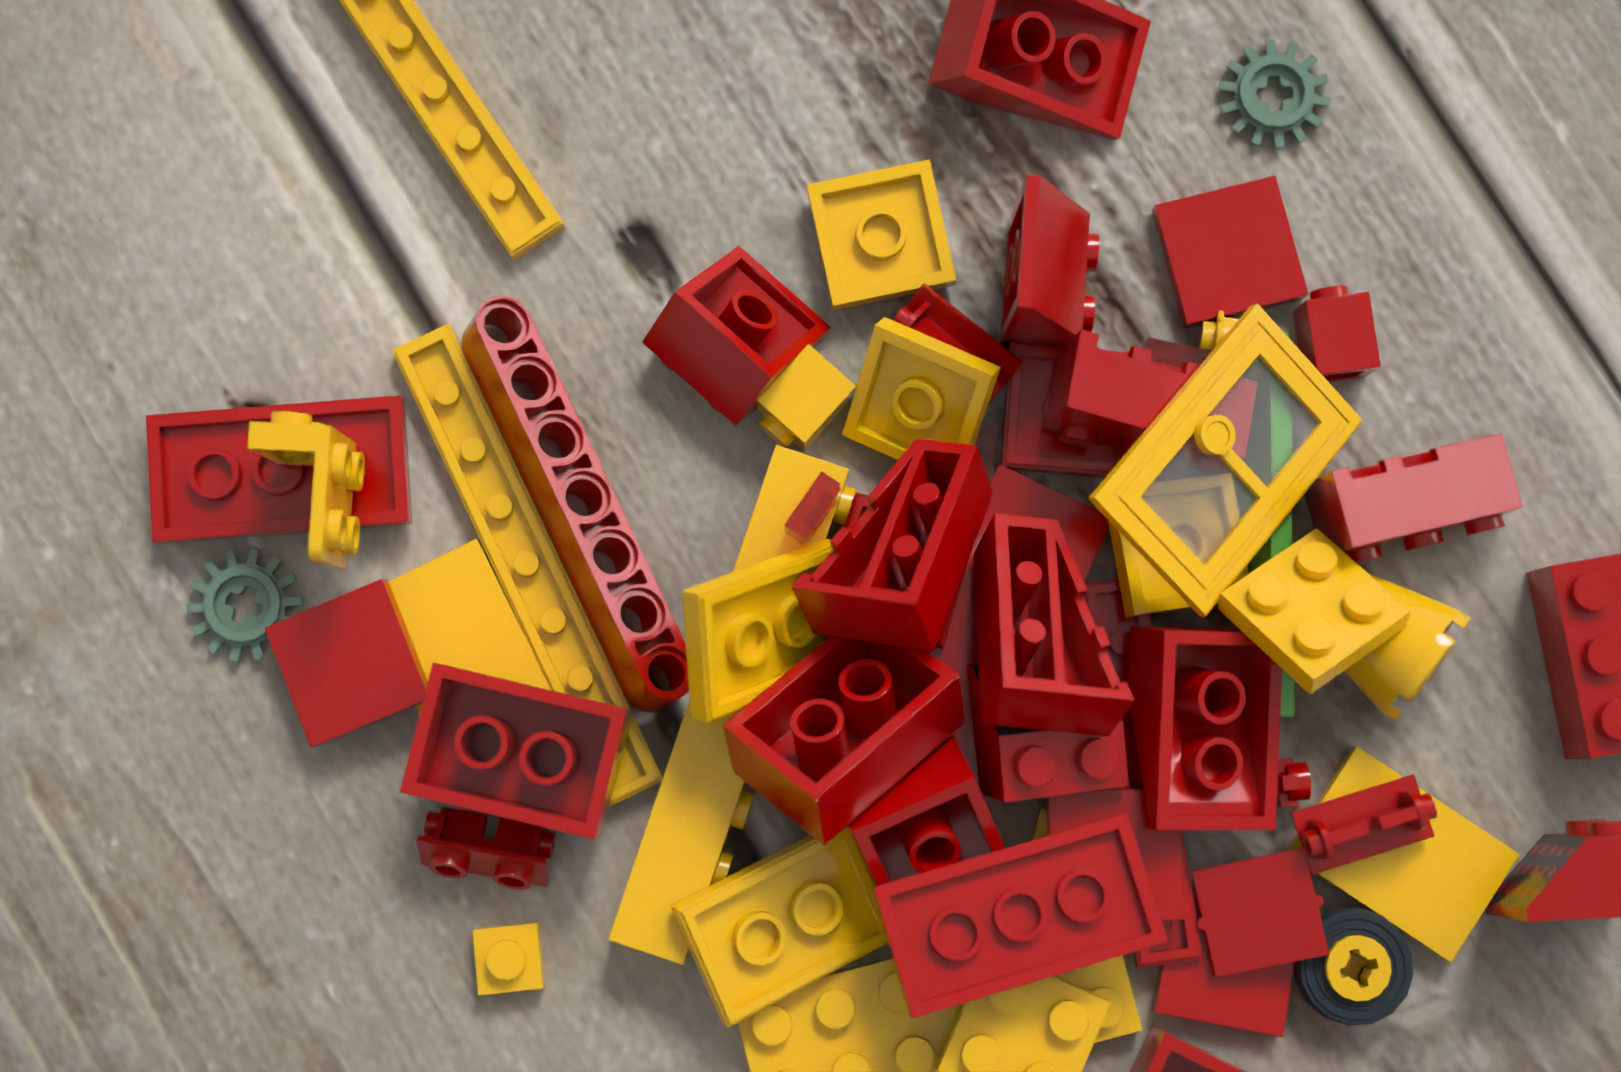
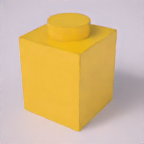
[757,344,856,452]

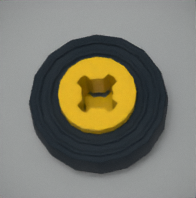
[1294,907,1413,1026]

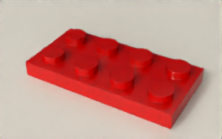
[146,395,413,544]
[872,813,1168,1019]

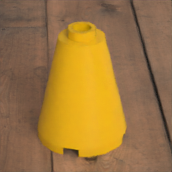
[1344,573,1472,723]

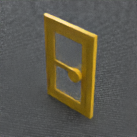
[1088,303,1362,617]

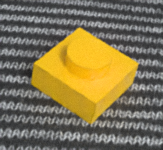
[472,922,546,995]

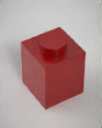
[1292,285,1381,382]

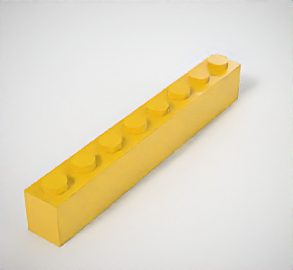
[608,445,857,965]

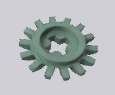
[1218,39,1331,149]
[186,547,303,662]

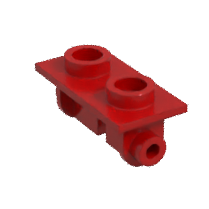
[892,283,1023,407]
[1290,774,1437,875]
[417,807,556,890]

